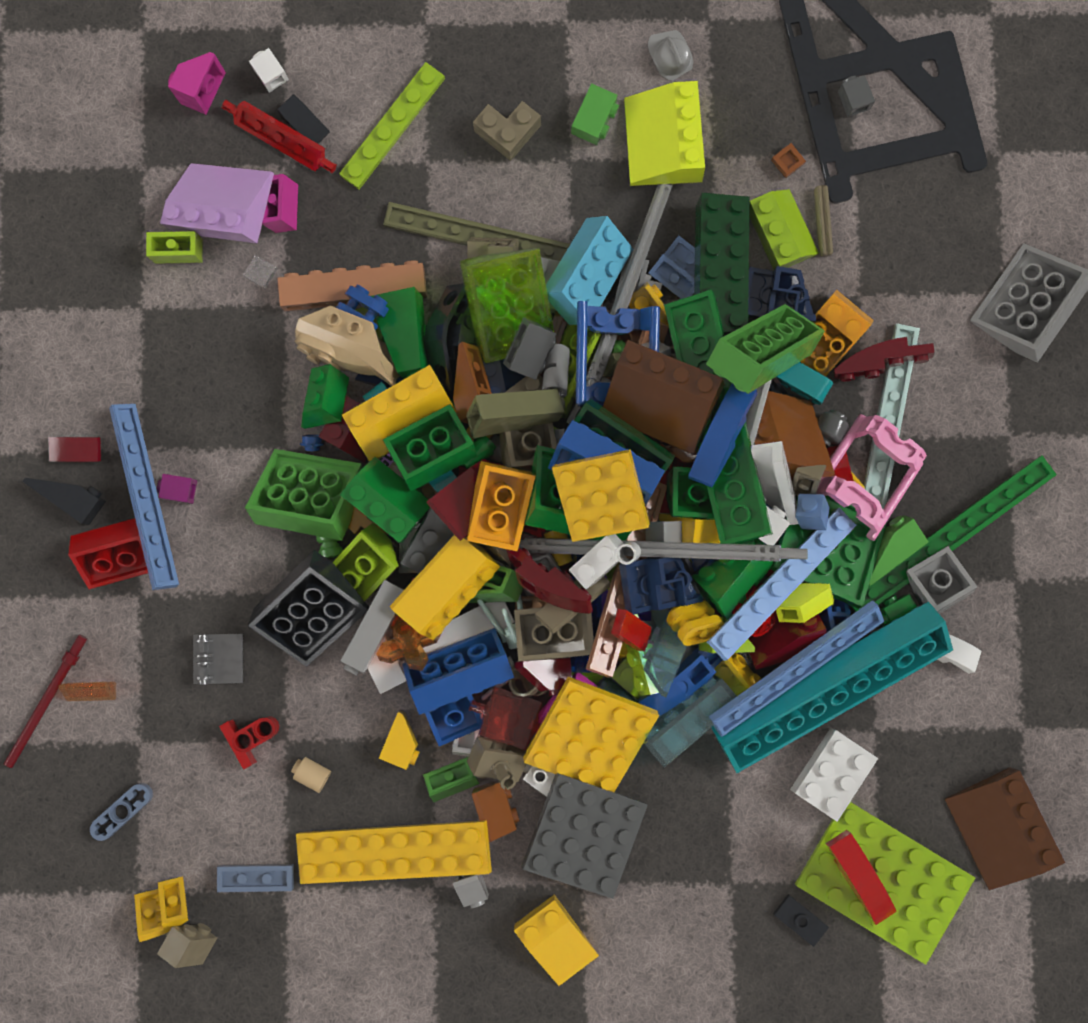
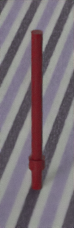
[3,634,88,768]

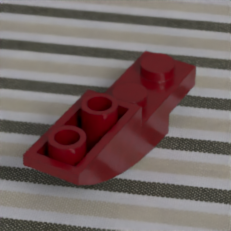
[834,337,935,382]
[506,547,593,614]

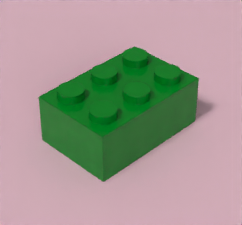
[383,404,477,492]

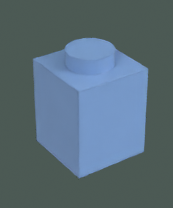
[795,494,830,530]

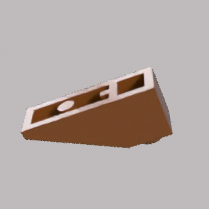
[453,342,492,424]

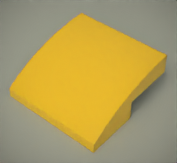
[134,876,188,942]

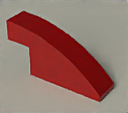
[825,830,897,925]

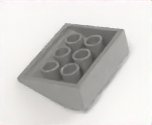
[970,244,1088,363]

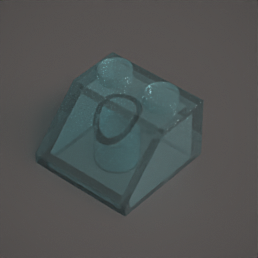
[643,619,687,698]

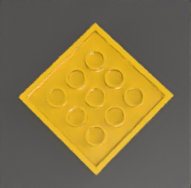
[523,676,659,792]

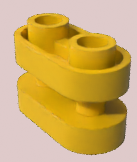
[666,601,724,646]

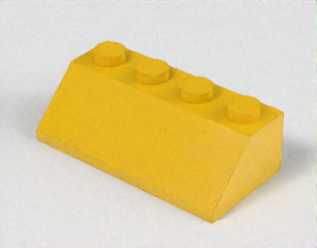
[342,365,455,461]
[389,535,501,640]

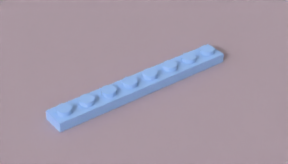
[707,507,856,661]

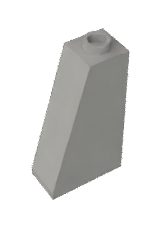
[341,580,404,676]

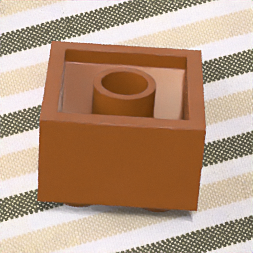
[472,780,520,842]

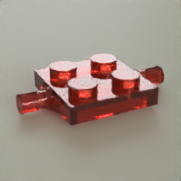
[469,687,542,751]

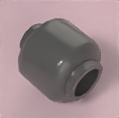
[818,410,849,448]

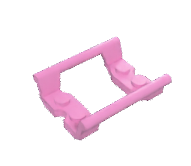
[816,414,927,541]

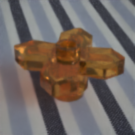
[376,615,441,671]

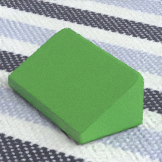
[423,757,479,802]

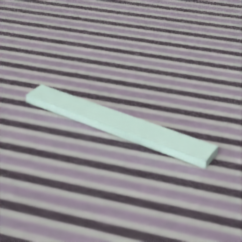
[864,323,920,509]

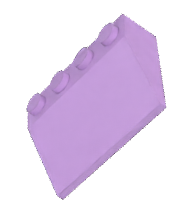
[160,163,274,243]

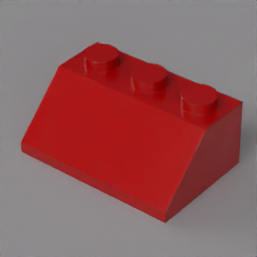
[68,518,148,589]

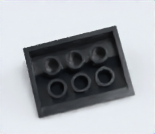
[248,550,369,667]

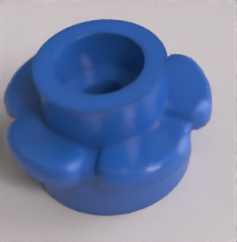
[300,434,324,451]

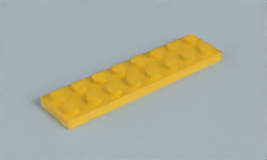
[296,820,492,884]

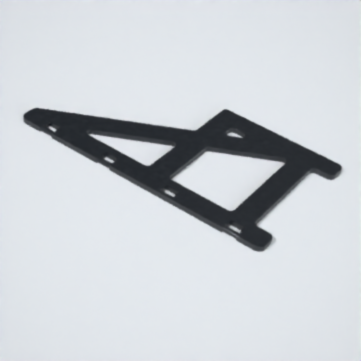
[778,0,987,204]

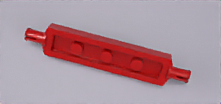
[221,100,337,173]

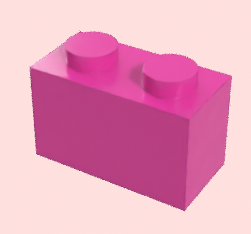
[262,174,298,233]

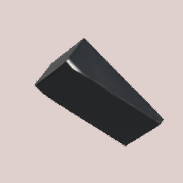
[277,94,330,144]

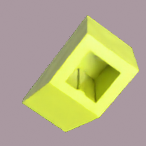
[776,583,834,623]

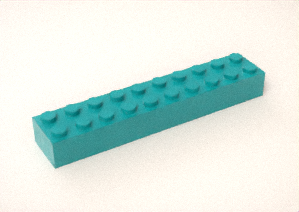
[710,602,953,773]

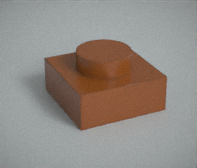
[771,143,806,178]

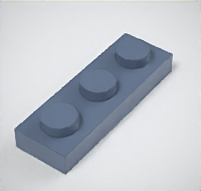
[217,864,294,892]

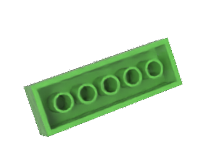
[706,304,825,394]

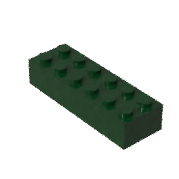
[694,193,750,336]

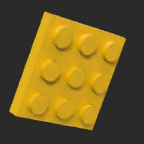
[552,449,650,542]

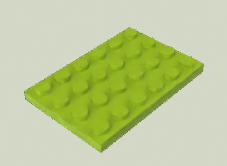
[795,802,975,965]

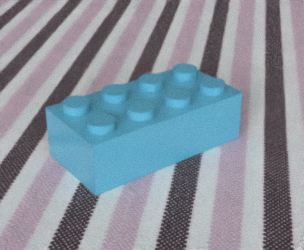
[541,216,634,325]

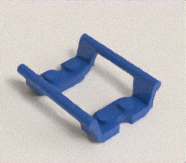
[576,301,660,407]

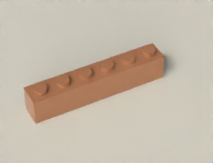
[277,261,427,311]

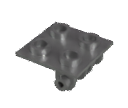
[193,634,243,685]

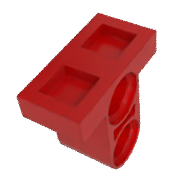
[219,716,280,770]

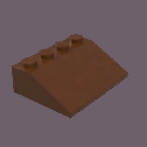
[603,340,725,455]
[944,767,1065,891]

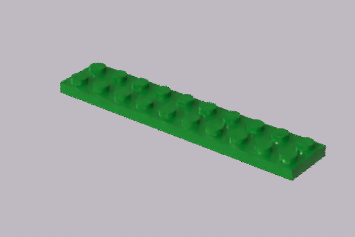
[664,289,773,544]

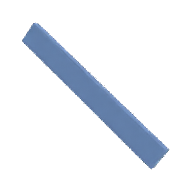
[109,404,179,590]
[709,600,884,737]

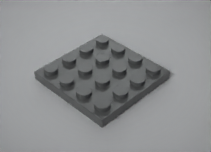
[521,773,648,899]

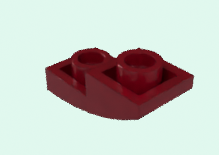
[48,437,101,462]

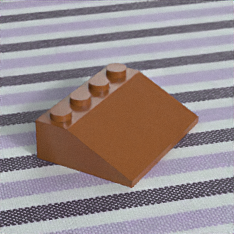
[754,391,835,481]

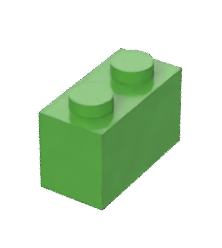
[571,83,619,145]

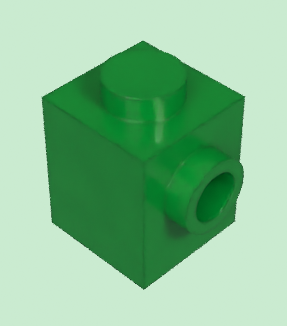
[879,594,917,627]

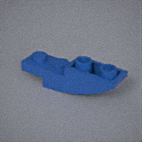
[637,646,723,716]

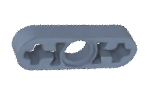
[90,783,153,841]

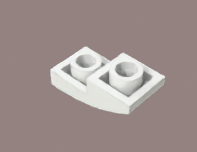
[937,635,982,674]

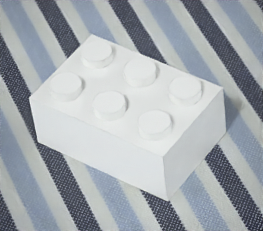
[790,728,878,822]

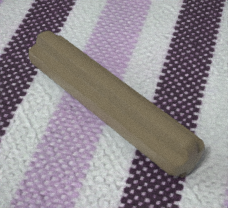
[814,185,833,257]

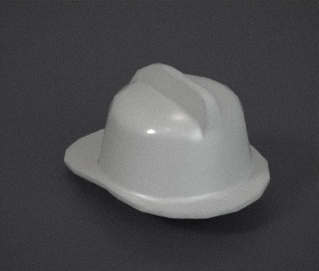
[648,30,693,80]

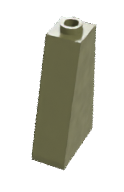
[466,389,566,438]

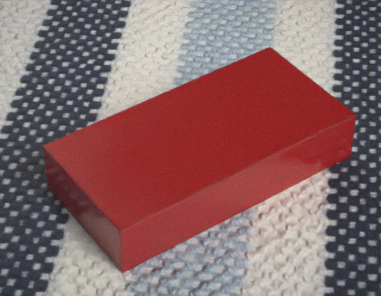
[611,609,652,652]

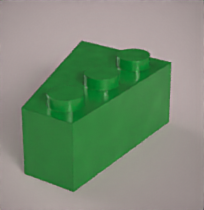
[691,538,774,620]

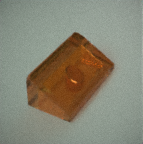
[59,681,116,701]

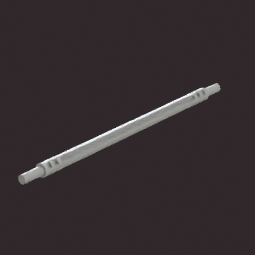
[586,184,673,387]
[519,538,808,561]

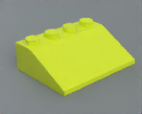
[624,81,705,186]

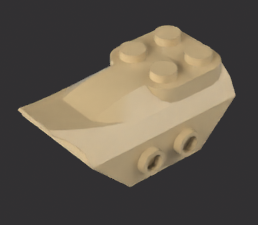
[295,306,400,386]

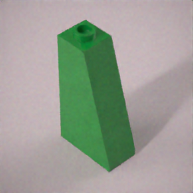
[371,287,428,379]

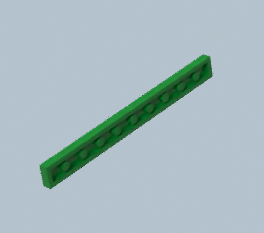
[849,455,1057,612]

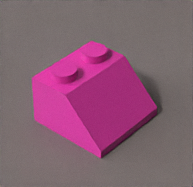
[168,52,226,115]

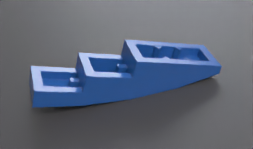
[688,383,757,487]

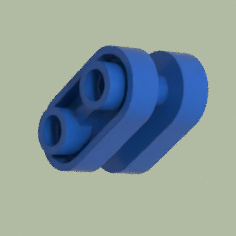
[336,284,389,331]

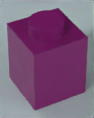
[157,474,198,504]

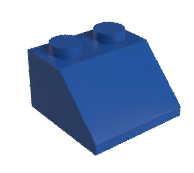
[425,695,484,747]

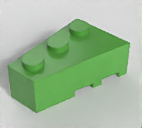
[468,565,524,603]

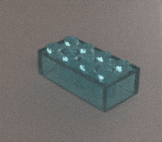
[644,675,737,768]

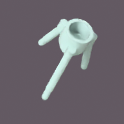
[477,595,523,649]

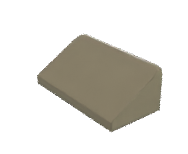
[792,465,826,497]

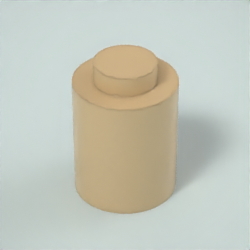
[291,757,331,793]

